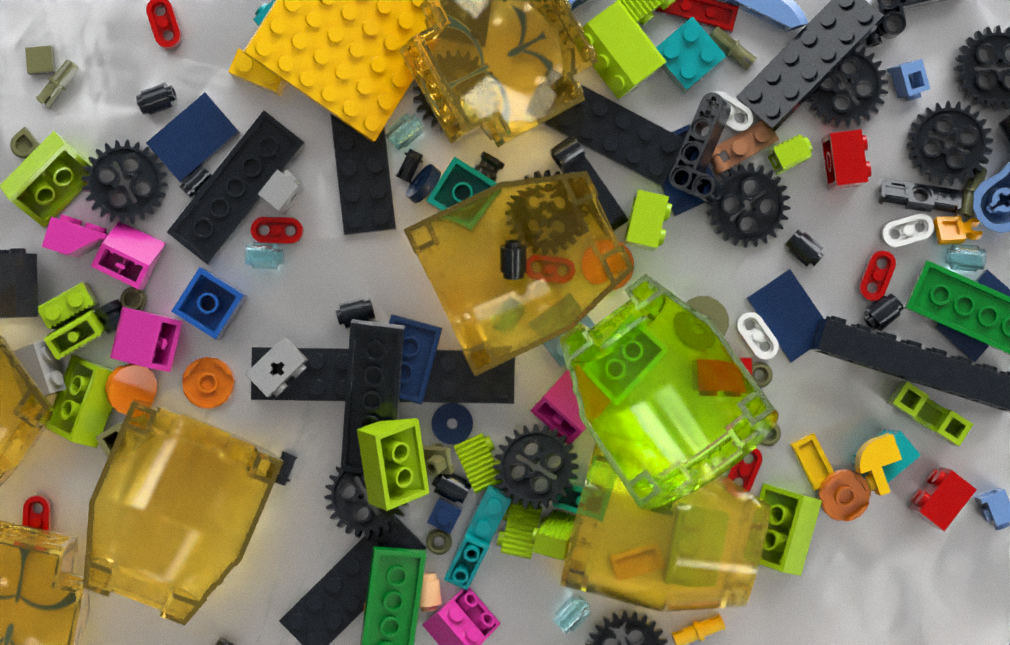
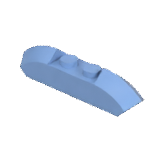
[722,0,808,32]

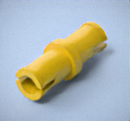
[671,614,726,645]

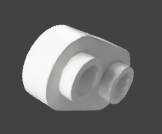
[713,91,753,132]
[881,214,934,248]
[736,312,779,360]

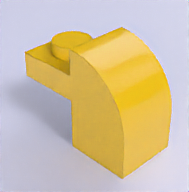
[855,433,902,496]

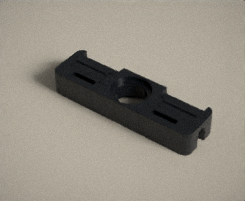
[878,178,962,216]

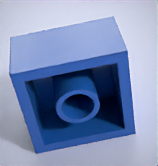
[171,267,248,340]

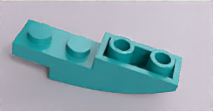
[444,485,512,590]

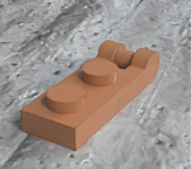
[710,121,779,176]

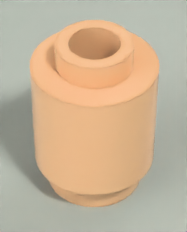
[419,572,442,612]

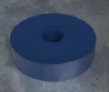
[406,164,441,204]
[431,403,473,445]

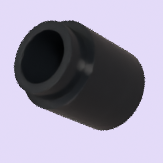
[136,82,177,115]
[785,229,824,267]
[500,240,527,280]
[864,293,904,331]
[335,297,375,329]
[431,473,471,504]

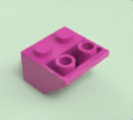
[42,214,108,258]
[91,221,166,290]
[110,307,183,372]
[530,366,610,444]
[422,587,501,645]

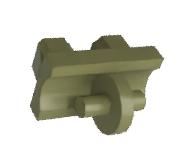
[423,443,455,476]

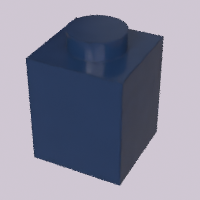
[427,497,463,534]

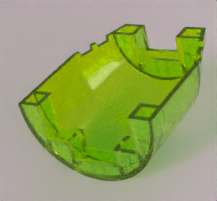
[559,274,779,509]

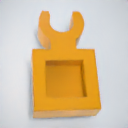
[933,216,983,245]

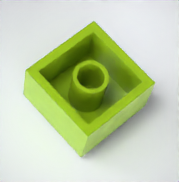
[623,189,672,251]

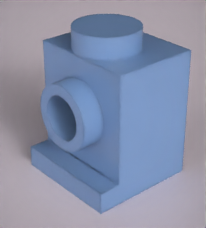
[887,59,930,101]
[974,488,1010,530]

